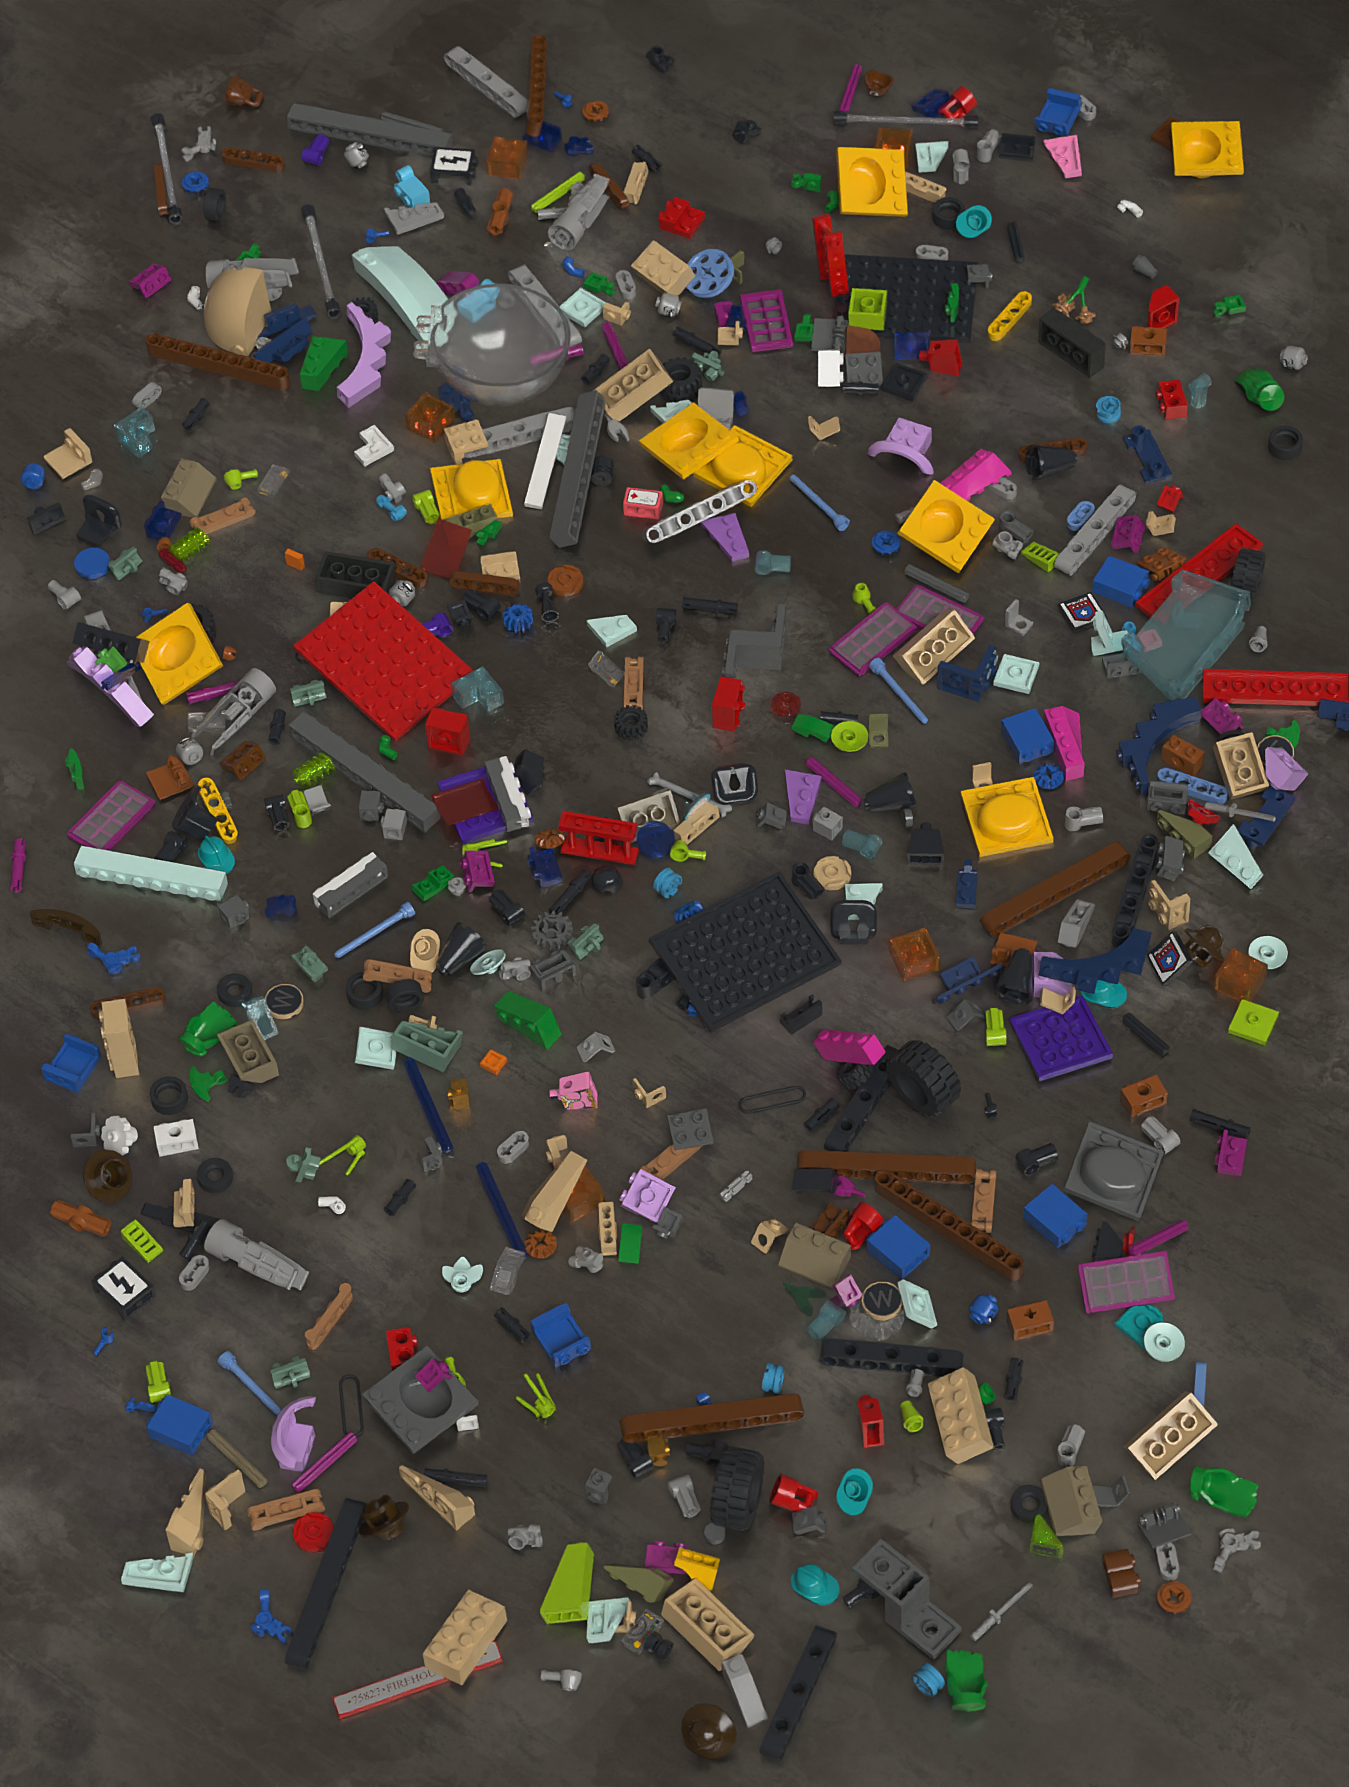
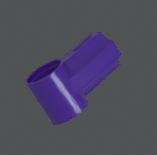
[302,134,329,166]
[421,612,453,637]

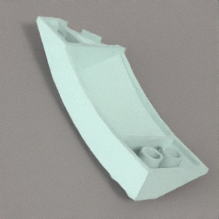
[352,246,455,349]

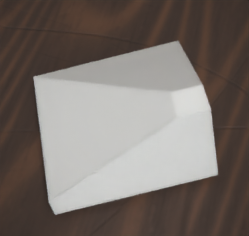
[457,1415,478,1431]

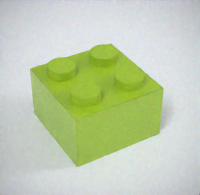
[849,288,887,330]

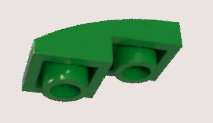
[945,283,959,322]
[791,714,834,743]
[65,749,85,789]
[412,865,455,902]
[618,1223,642,1265]

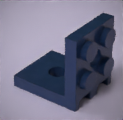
[937,645,998,702]

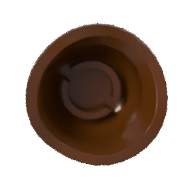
[865,70,894,96]

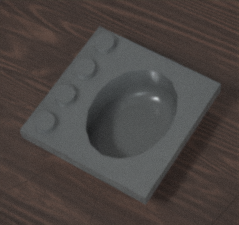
[1063,1121,1164,1221]
[362,1346,479,1454]

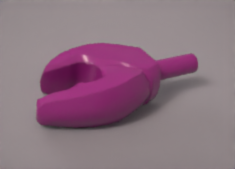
[827,1176,866,1198]

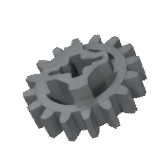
[531,911,573,950]

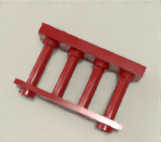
[812,214,849,297]
[558,811,639,865]

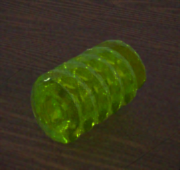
[170,528,211,562]
[293,753,336,790]

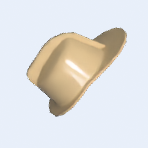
[409,929,440,973]

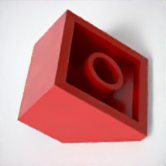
[1147,285,1179,328]

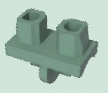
[692,351,724,382]
[107,547,142,580]
[290,680,326,707]
[568,923,604,960]
[291,945,328,982]
[286,1147,321,1183]
[270,1356,311,1389]

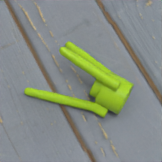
[463,839,507,868]
[319,1135,366,1176]
[516,1373,556,1418]

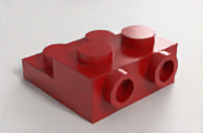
[658,197,706,239]

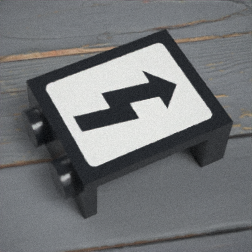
[430,147,478,186]
[91,1256,156,1321]

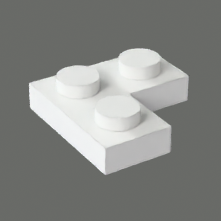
[354,425,394,467]

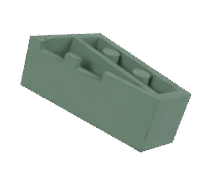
[391,1021,463,1072]

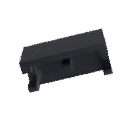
[999,133,1035,162]
[780,994,823,1035]
[792,1169,839,1194]

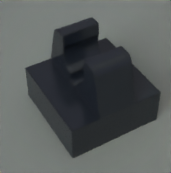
[228,1074,255,1098]

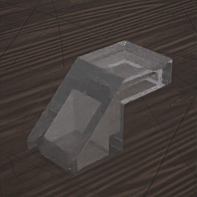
[490,1247,525,1296]

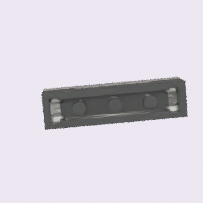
[485,756,531,832]
[313,852,388,918]

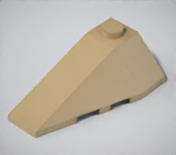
[521,1151,587,1232]
[399,1465,475,1531]
[166,1469,206,1556]

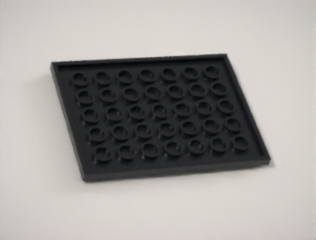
[832,254,978,343]
[649,871,842,1033]

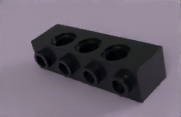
[72,622,150,664]

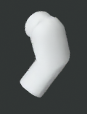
[1117,200,1143,217]
[187,286,203,310]
[318,1196,345,1214]

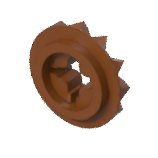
[582,101,609,122]
[535,828,565,849]
[525,1229,557,1259]
[1157,1581,1192,1614]

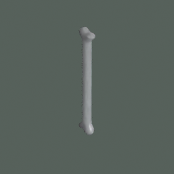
[647,772,732,818]

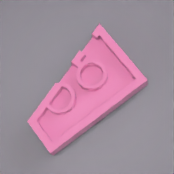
[1043,135,1082,178]

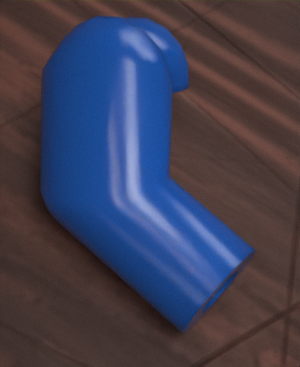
[562,257,585,278]

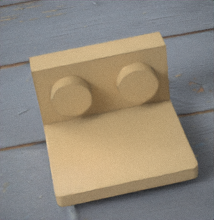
[444,420,488,465]
[44,428,92,479]
[1148,880,1191,931]
[205,1470,245,1530]

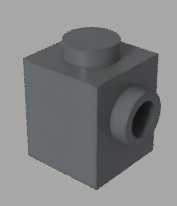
[359,790,384,821]
[218,895,250,929]

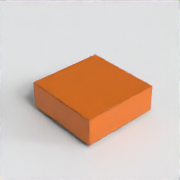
[285,549,305,571]
[480,1049,507,1075]

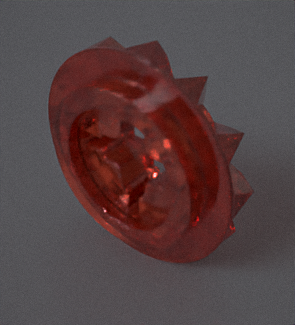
[771,692,801,718]

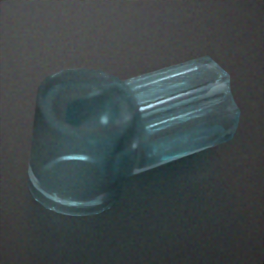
[1188,372,1212,407]
[755,551,791,575]
[842,829,883,859]
[807,1300,846,1341]

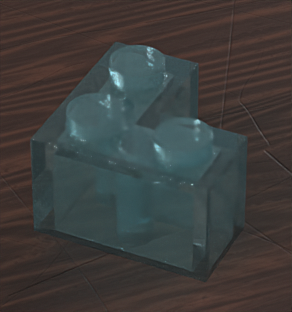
[114,407,155,458]
[451,666,504,712]

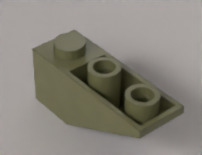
[440,504,497,547]
[1157,810,1212,859]
[604,1564,674,1603]

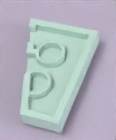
[1208,824,1263,889]
[121,1553,194,1592]

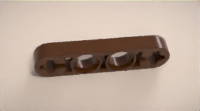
[221,147,285,172]
[589,162,630,210]
[154,164,168,216]
[1019,438,1087,463]
[368,548,429,588]
[449,571,520,595]
[90,987,166,1020]

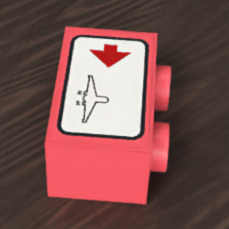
[623,487,663,520]

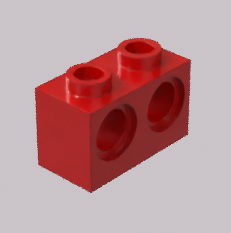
[1156,379,1188,420]
[386,1327,418,1371]

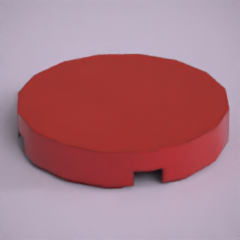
[293,1512,334,1553]

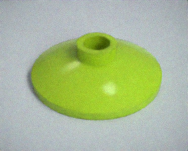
[831,721,868,752]

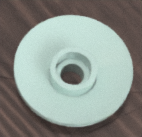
[1248,936,1288,969]
[470,949,506,975]
[1144,1323,1185,1362]

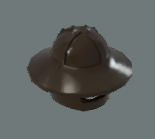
[1183,925,1225,967]
[83,1149,132,1203]
[359,1495,409,1541]
[681,1703,736,1759]

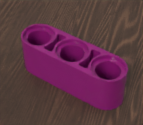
[437,271,479,295]

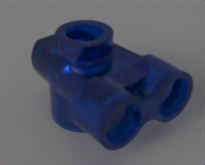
[564,136,594,157]
[726,306,747,331]
[733,391,750,416]
[265,894,297,918]

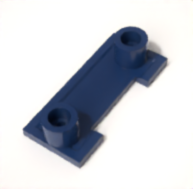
[1123,425,1172,484]
[1238,785,1296,848]

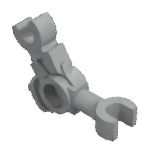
[181,127,216,161]
[1213,1528,1261,1573]

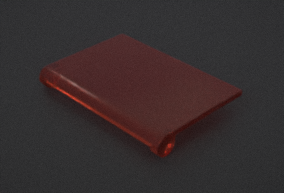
[420,519,472,579]
[431,778,499,826]

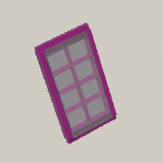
[740,289,793,352]
[896,585,985,634]
[828,602,918,676]
[67,780,155,851]
[1078,1251,1175,1314]

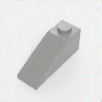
[1058,899,1095,948]
[722,1654,768,1728]

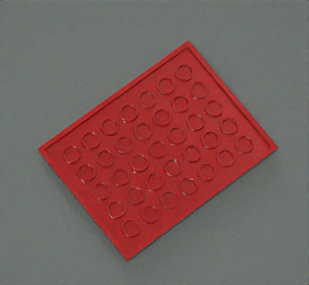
[293,581,476,742]

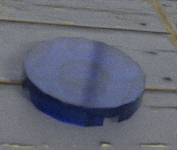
[637,821,675,859]

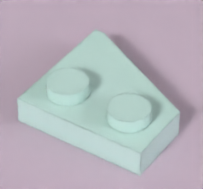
[587,615,637,648]
[845,883,882,920]

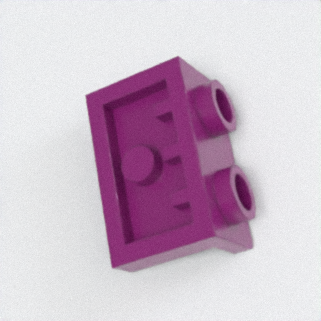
[128,263,171,298]
[1111,515,1145,553]
[1201,698,1244,734]
[460,851,495,892]
[1214,1129,1247,1177]
[645,1541,691,1575]

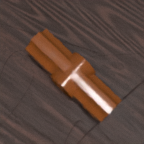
[487,188,513,236]
[50,1200,112,1237]

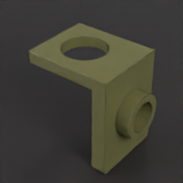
[726,251,744,284]
[869,714,888,747]

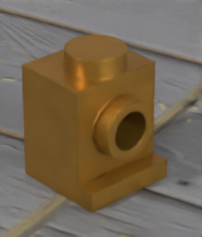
[448,1078,470,1110]
[647,1432,670,1466]

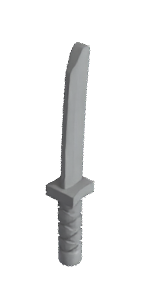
[1205,802,1275,821]
[970,1582,1033,1642]

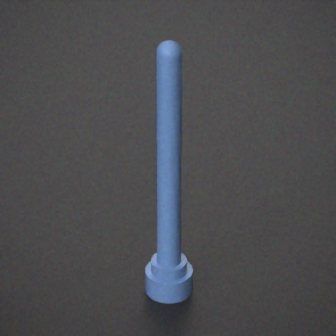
[790,475,850,531]
[869,657,928,724]
[334,902,415,958]
[218,1351,282,1417]

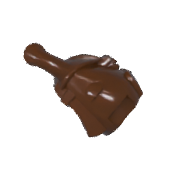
[225,76,264,107]

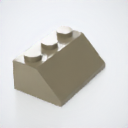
[161,458,217,518]
[613,788,681,843]
[217,1019,279,1083]
[778,1223,851,1289]
[1040,1466,1102,1536]

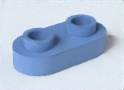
[1067,501,1095,531]

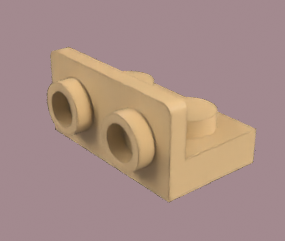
[480,552,520,584]
[174,1179,195,1227]

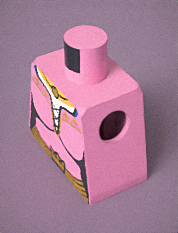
[550,1072,598,1110]

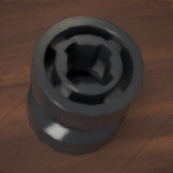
[644,1631,674,1661]

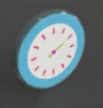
[682,792,711,821]

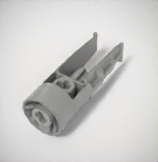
[548,174,610,251]
[205,258,299,289]
[191,668,276,756]
[204,1219,309,1290]

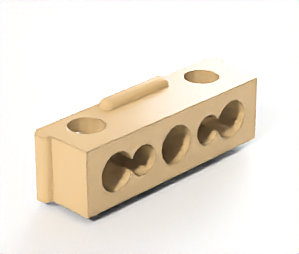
[624,162,648,204]
[905,172,947,203]
[673,801,720,844]
[598,1202,618,1256]

